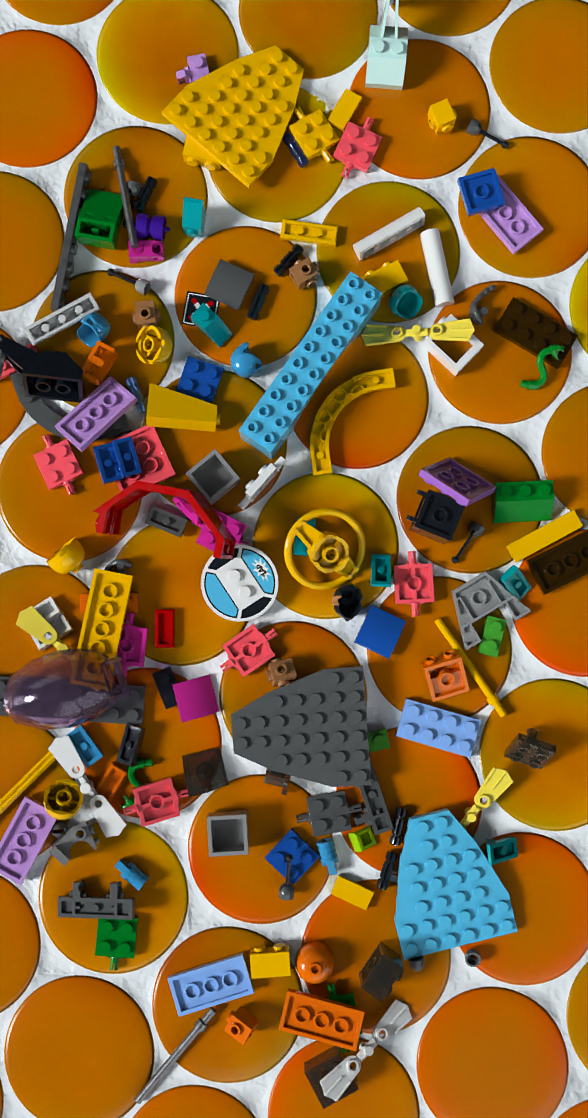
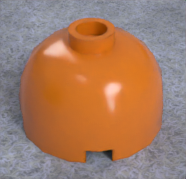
[295,941,334,984]

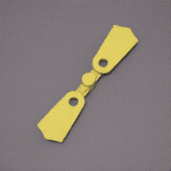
[361,318,475,347]
[16,606,101,692]
[460,767,513,831]

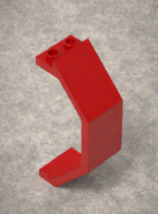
[92,481,236,559]

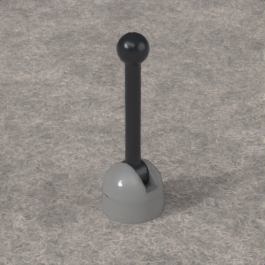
[107,268,151,295]

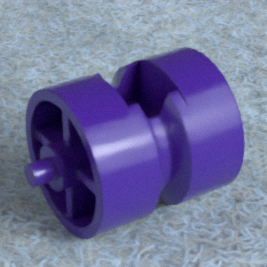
[134,213,170,241]

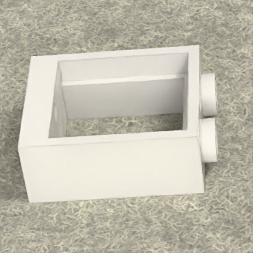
[422,314,484,376]

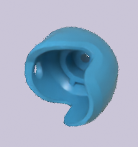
[77,312,111,347]
[230,342,262,378]

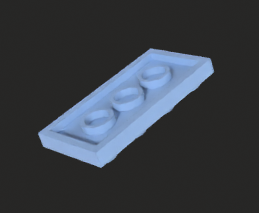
[396,698,481,758]
[167,952,254,1017]

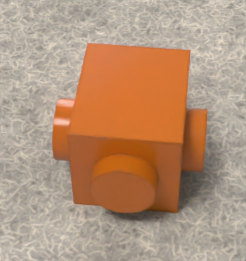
[224,1006,260,1045]

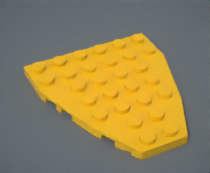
[162,45,304,188]

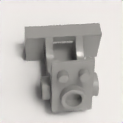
[50,821,99,866]

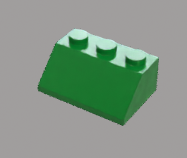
[491,480,554,523]

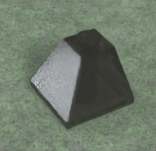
[182,746,229,797]

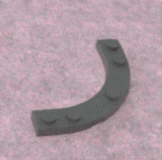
[10,372,132,442]

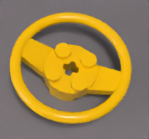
[284,508,366,590]

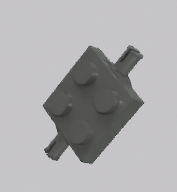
[296,790,362,837]

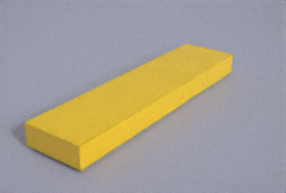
[506,510,583,563]

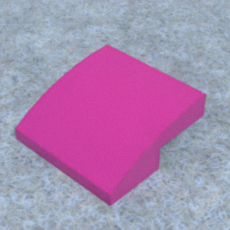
[172,674,219,722]

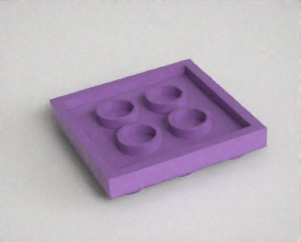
[419,457,496,506]

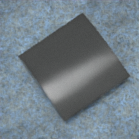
[204,259,255,310]

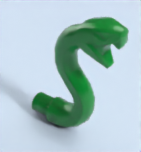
[519,344,564,390]
[121,758,153,810]

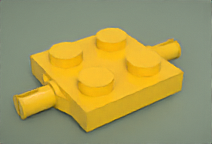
[288,106,340,164]

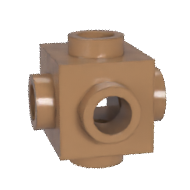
[289,257,320,290]
[132,300,161,330]
[266,658,297,688]

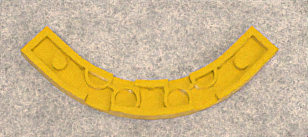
[310,368,396,476]

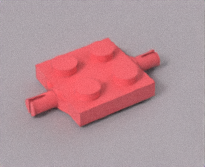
[333,117,382,178]
[33,434,85,495]
[393,551,435,617]
[220,624,278,677]
[123,777,190,827]

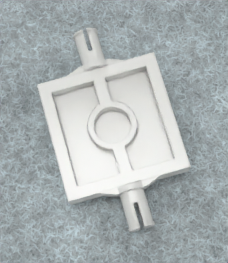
[238,456,287,510]

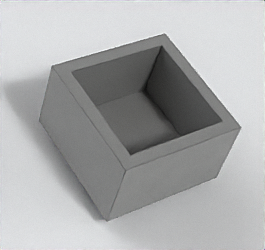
[185,449,241,505]
[207,810,250,857]

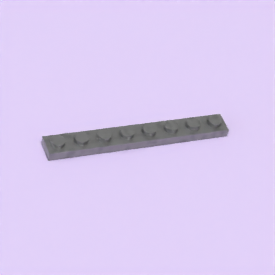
[50,162,92,312]

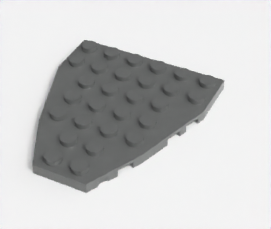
[231,666,372,787]

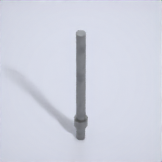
[113,146,138,249]
[134,1007,217,1104]

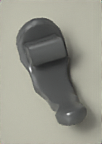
[469,284,496,326]
[104,559,133,574]

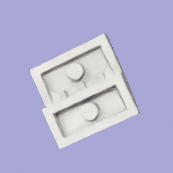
[31,596,74,651]

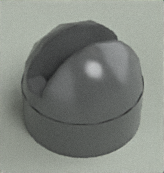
[51,821,68,838]
[465,948,481,967]
[408,956,425,971]

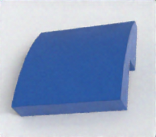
[93,436,142,485]
[354,605,406,659]

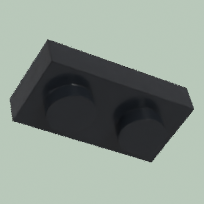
[152,666,177,709]
[116,723,146,767]

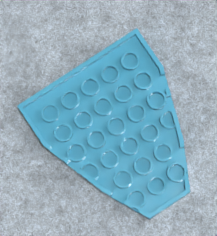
[394,808,518,960]

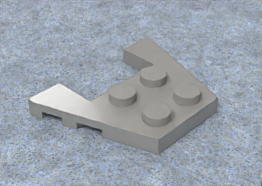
[451,571,531,650]

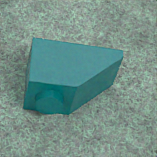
[182,197,207,238]
[190,303,232,347]

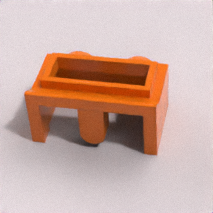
[82,340,118,386]

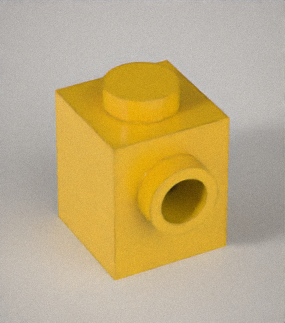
[428,99,457,135]

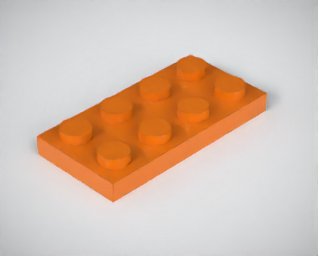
[278,988,365,1052]

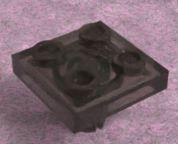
[504,728,557,769]

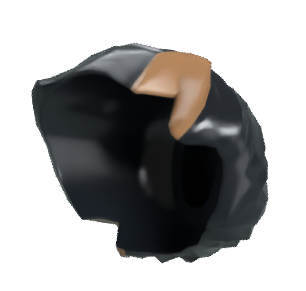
[332,583,364,621]

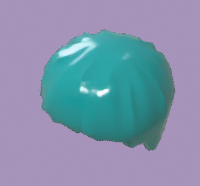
[389,285,423,319]

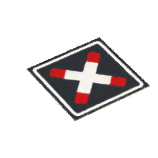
[181,291,219,326]

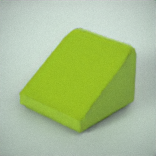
[348,825,377,852]

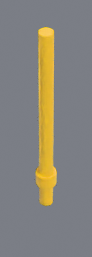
[434,618,507,717]

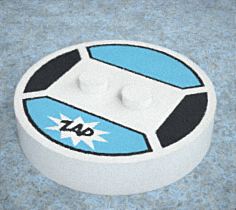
[201,543,279,622]

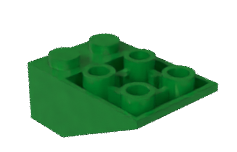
[74,189,124,250]

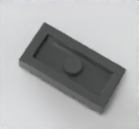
[145,505,188,538]

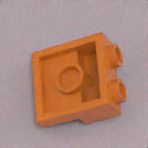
[421,650,470,702]

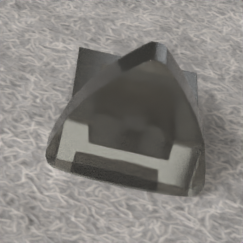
[264,768,291,795]

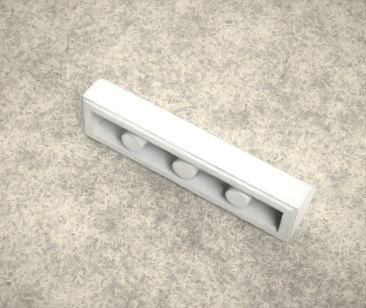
[353,207,425,261]
[420,228,455,308]
[23,292,100,346]

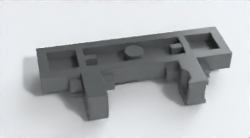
[343,759,394,835]
[57,880,135,920]

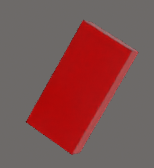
[155,609,175,648]

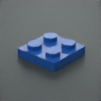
[457,168,505,217]
[176,356,224,404]
[265,828,320,885]

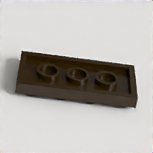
[493,297,578,369]
[526,530,588,595]

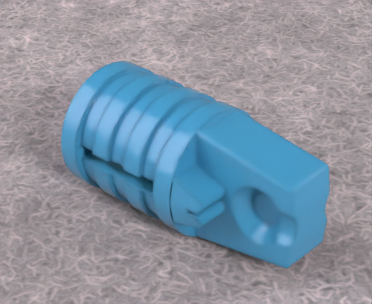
[316,837,339,876]
[115,858,150,891]

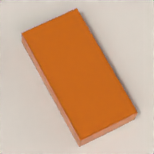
[95,762,128,803]

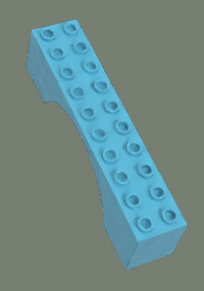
[239,271,383,459]

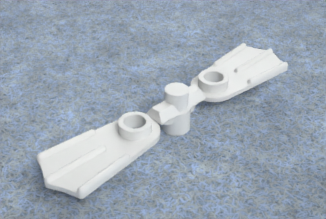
[48,735,127,838]
[320,999,412,1101]

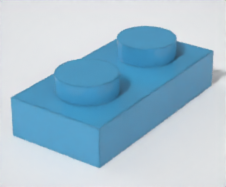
[66,724,104,768]

